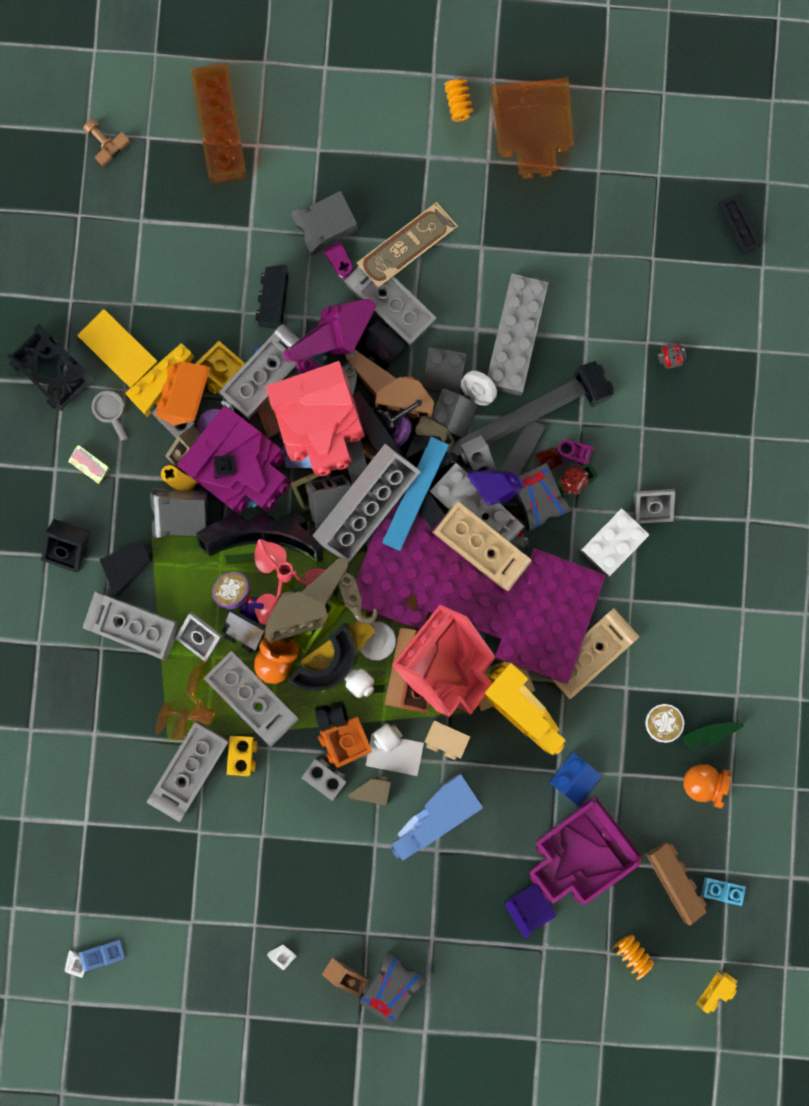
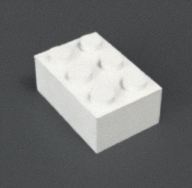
[580,508,649,578]

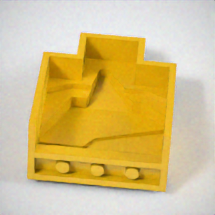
[484,661,566,755]

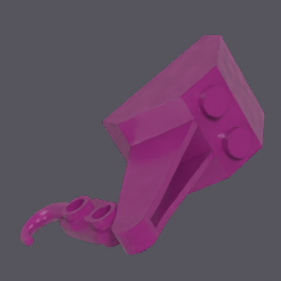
[283,298,377,373]

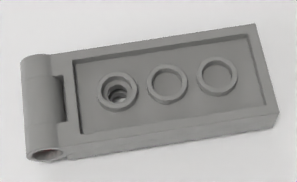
[344,266,437,347]
[219,324,300,420]
[429,463,525,542]
[82,591,181,660]
[203,651,299,747]
[146,720,229,822]

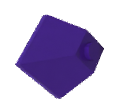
[466,469,523,506]

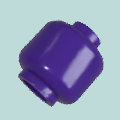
[240,596,264,622]

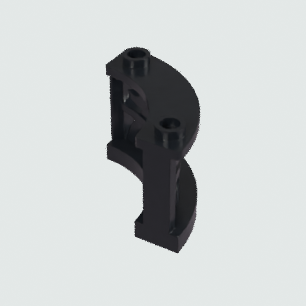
[7,324,95,412]

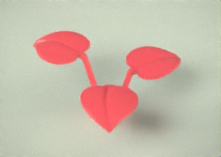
[254,539,325,625]

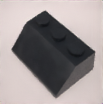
[255,265,289,329]

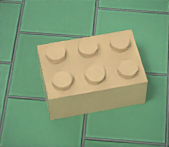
[424,721,470,760]

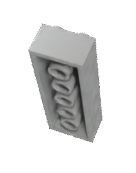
[487,274,549,396]
[313,444,421,563]

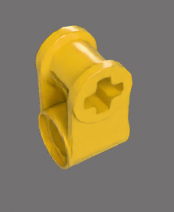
[161,465,198,491]

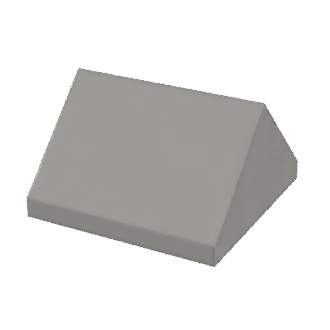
[633,489,675,524]
[175,612,224,662]

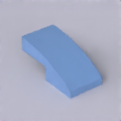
[79,940,125,972]

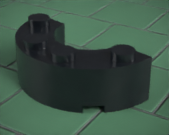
[288,623,358,691]

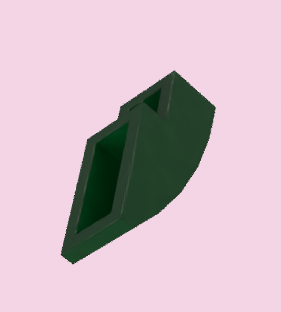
[680,722,744,750]

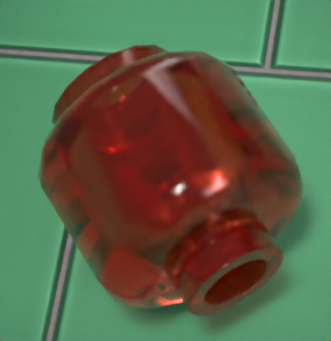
[560,466,589,495]

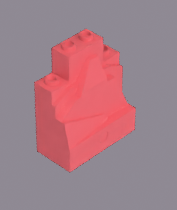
[266,361,365,476]
[392,605,495,717]

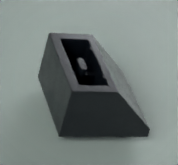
[355,320,408,372]

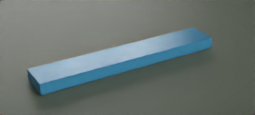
[382,437,449,551]

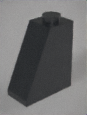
[99,542,153,596]

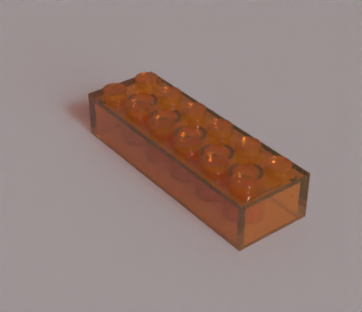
[190,63,248,184]

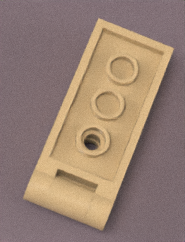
[432,501,532,592]
[550,608,640,700]

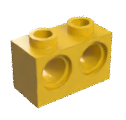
[227,736,257,776]

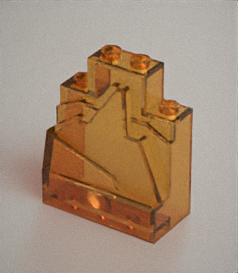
[490,76,574,179]

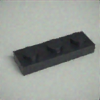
[718,195,761,254]

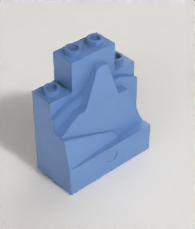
[391,773,483,860]

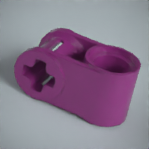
[323,241,354,280]
[556,439,595,466]

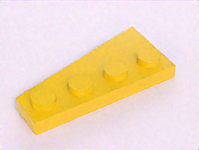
[125,343,194,418]
[301,616,376,693]

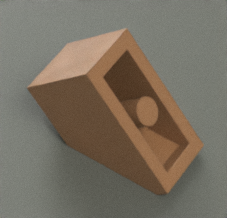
[322,958,370,997]

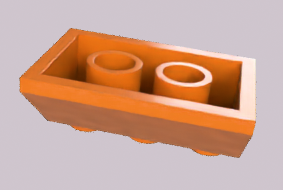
[155,361,210,426]

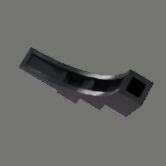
[196,511,324,563]

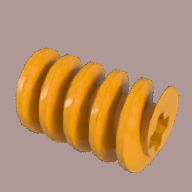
[444,79,474,122]
[613,935,654,980]

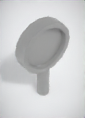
[91,390,128,442]

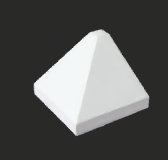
[267,945,297,970]
[65,950,85,978]

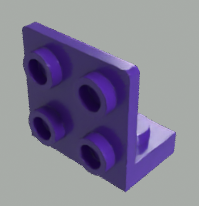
[503,884,556,938]

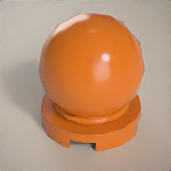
[254,636,299,684]
[683,764,732,809]

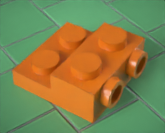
[318,716,372,768]

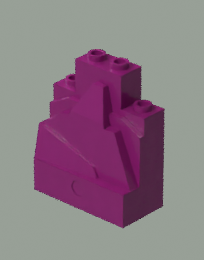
[177,405,291,515]
[529,795,642,906]

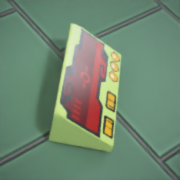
[68,445,110,484]

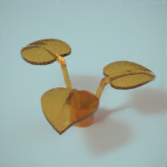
[155,662,214,740]

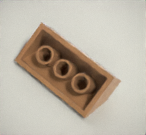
[384,628,430,714]
[645,842,707,926]

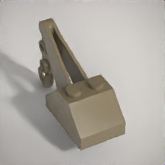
[264,558,377,643]

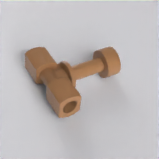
[83,119,131,167]

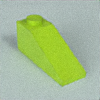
[292,594,346,653]

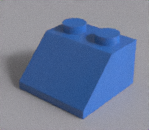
[548,752,602,806]

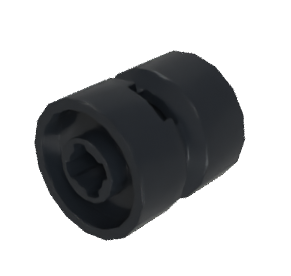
[315,701,348,731]

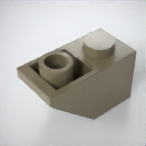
[415,416,455,453]

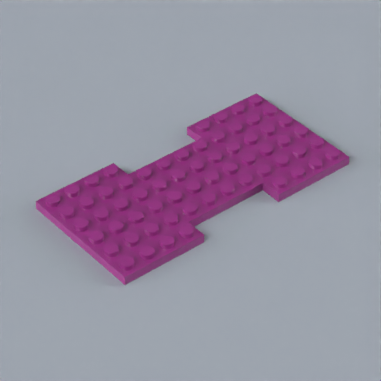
[356,499,606,684]

